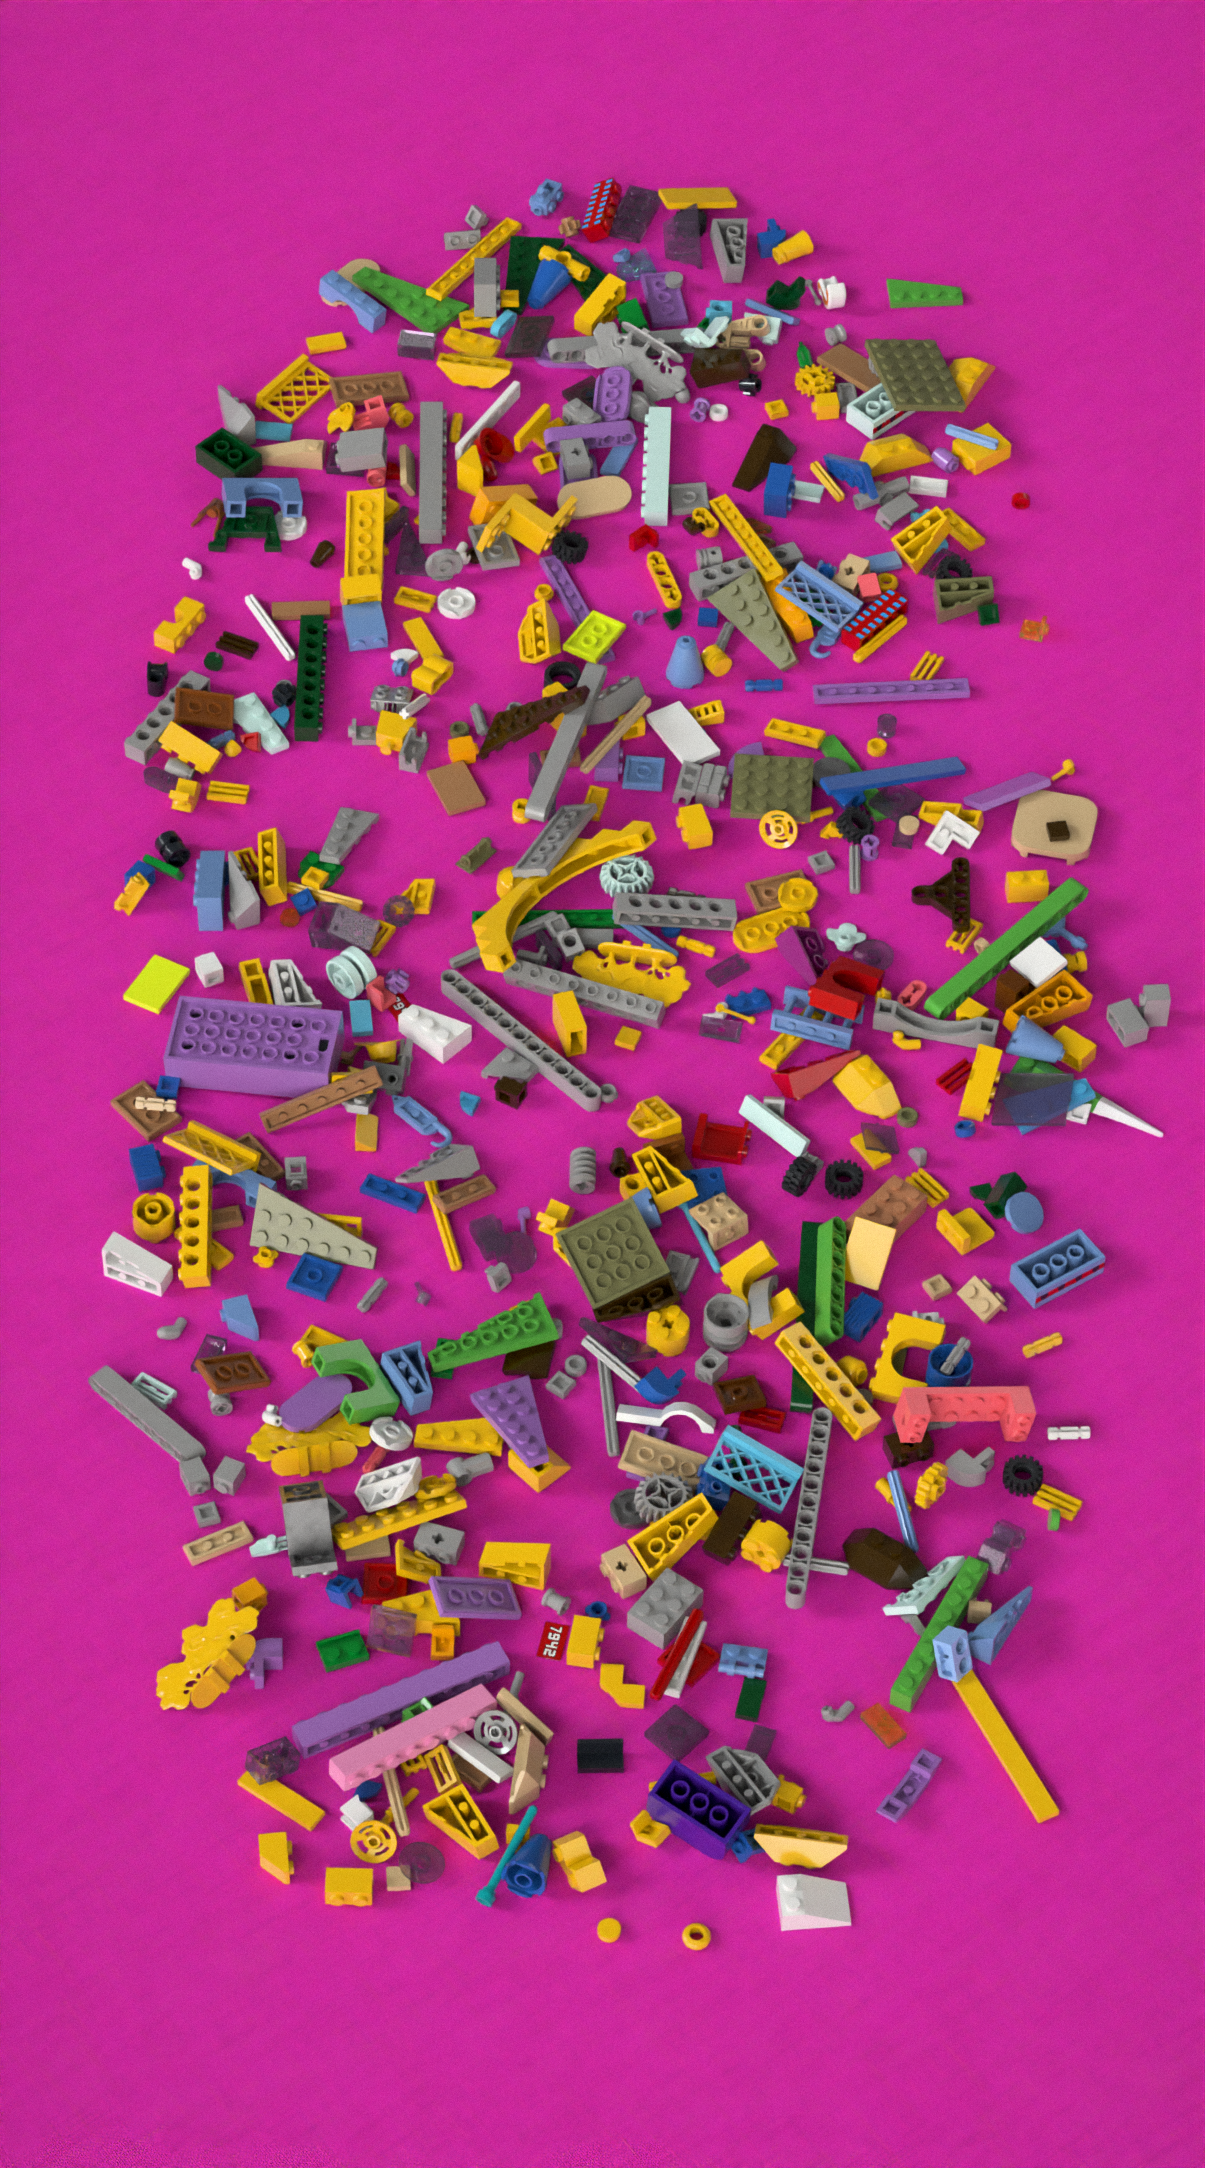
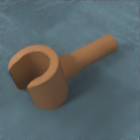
[340,1045,363,1065]

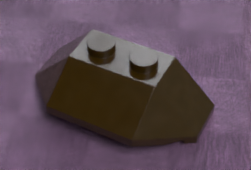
[842,1528,928,1590]

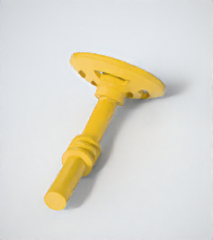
[759,806,833,849]
[350,1787,419,1863]

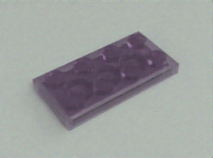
[609,185,662,244]

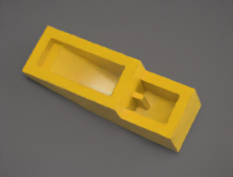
[919,801,984,836]
[239,958,273,1004]

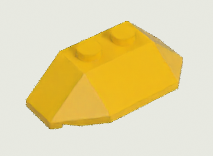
[437,353,513,388]
[949,357,995,413]
[859,433,933,477]
[518,598,561,664]
[832,1054,901,1120]
[627,1095,682,1140]
[754,1824,849,1869]

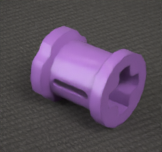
[689,397,711,422]
[860,835,879,861]

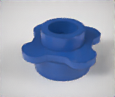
[585,1601,611,1621]

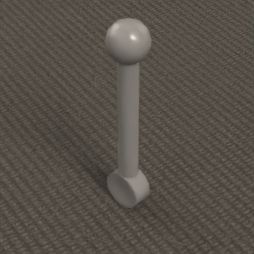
[805,279,821,306]

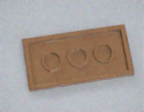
[817,343,881,392]
[329,371,409,408]

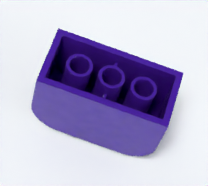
[646,1759,751,1860]

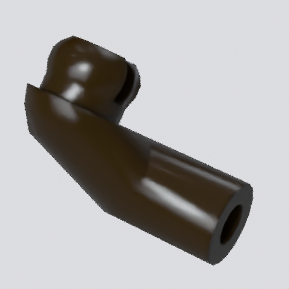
[682,517,705,535]

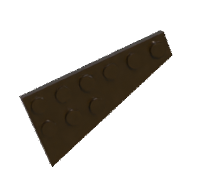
[478,685,590,760]

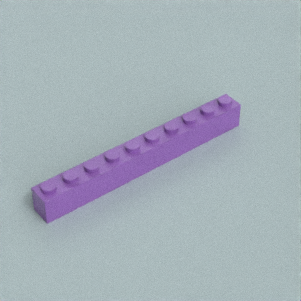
[292,1641,510,1759]

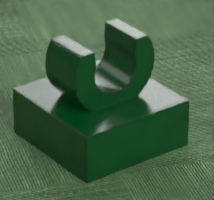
[977,602,1000,626]

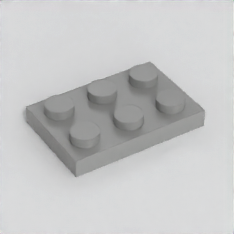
[468,524,520,571]

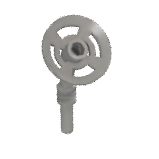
[474,1671,525,1755]

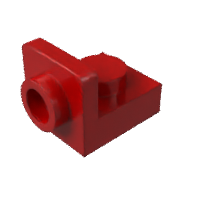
[629,524,659,552]

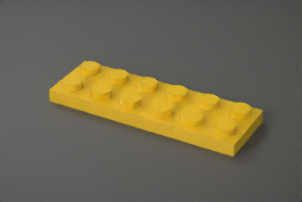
[344,489,386,589]
[331,1490,467,1550]

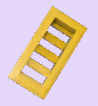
[687,700,724,726]

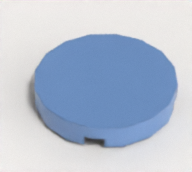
[1005,1192,1044,1234]

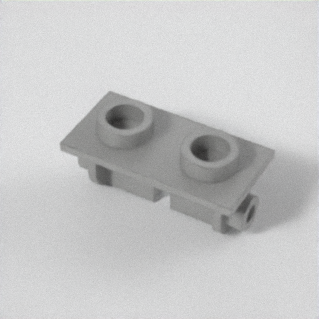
[443,229,481,251]

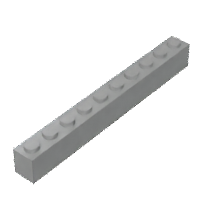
[419,402,447,544]

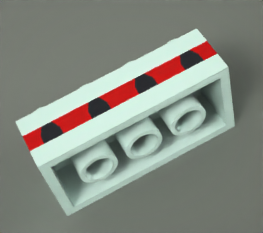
[846,383,916,440]

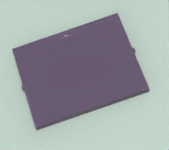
[991,1073,1075,1126]

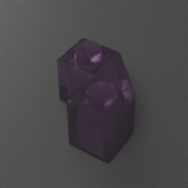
[976,1519,1027,1575]

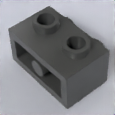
[363,1060,408,1096]

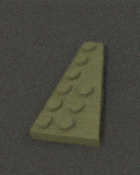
[707,568,799,672]

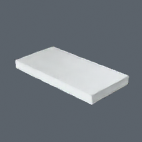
[646,701,720,764]

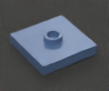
[622,755,665,792]

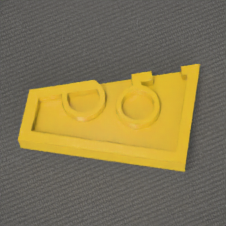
[443,326,501,357]

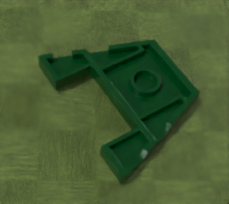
[208,506,282,552]

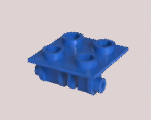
[680,1167,728,1209]

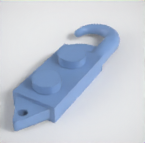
[809,610,852,659]
[392,1095,453,1148]

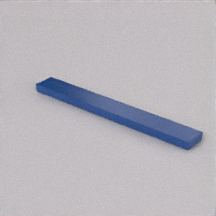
[819,757,966,796]

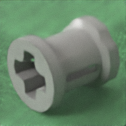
[541,1587,571,1616]

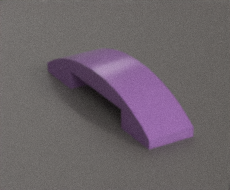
[876,1748,942,1823]

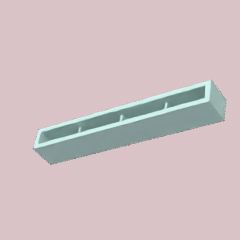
[641,407,671,526]

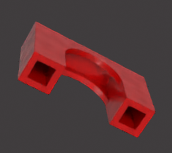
[808,955,885,1021]

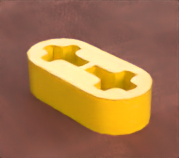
[692,507,719,538]

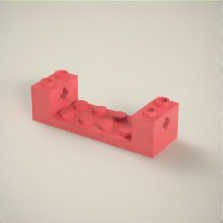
[893,1386,1036,1443]

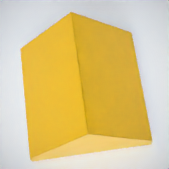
[457,445,483,497]

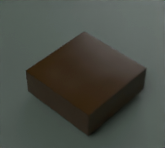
[1046,820,1070,842]

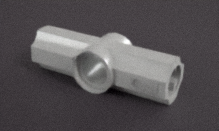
[853,476,910,510]

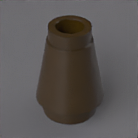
[310,540,335,568]
[609,1147,630,1178]

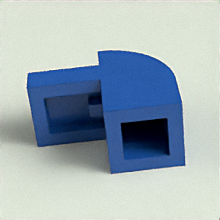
[757,218,786,258]
[634,1366,687,1405]

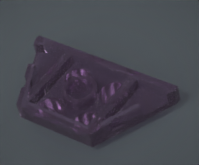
[663,204,703,269]

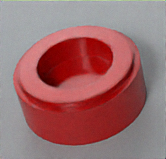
[1011,492,1030,509]

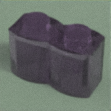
[469,1214,512,1262]

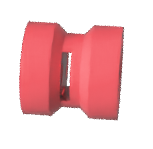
[367,466,387,487]

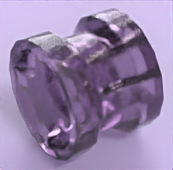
[877,714,897,739]

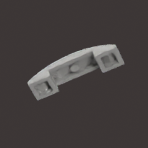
[748,1275,779,1329]

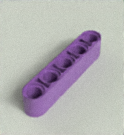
[543,420,636,453]

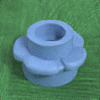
[392,658,409,676]

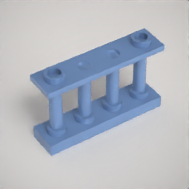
[770,985,865,1050]

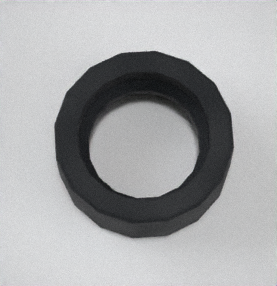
[544,661,581,691]

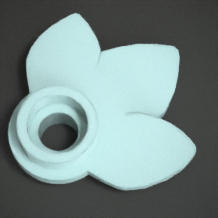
[826,923,866,951]

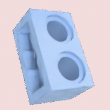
[933,1625,973,1682]

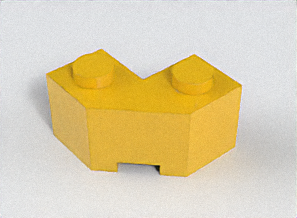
[552,1831,607,1893]

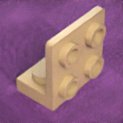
[689,1192,749,1252]

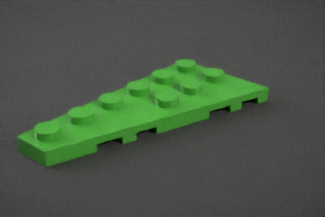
[427,1292,559,1373]

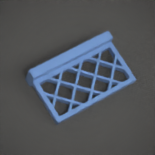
[774,560,864,633]

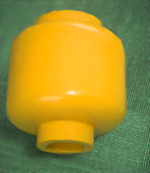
[836,1355,868,1387]

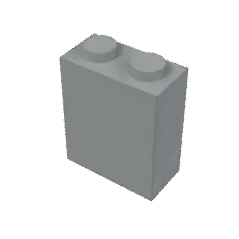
[335,427,388,472]

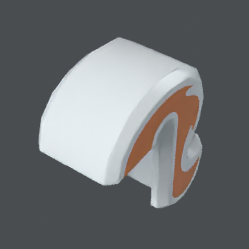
[817,276,846,309]

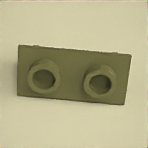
[455,837,497,874]

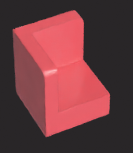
[857,572,881,603]
[366,975,397,1012]

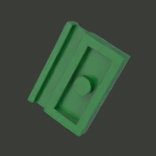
[316,1629,369,1673]

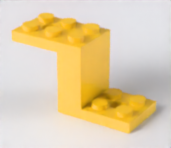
[476,492,578,555]

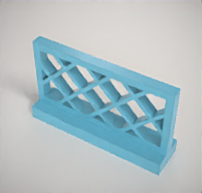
[704,1425,804,1514]

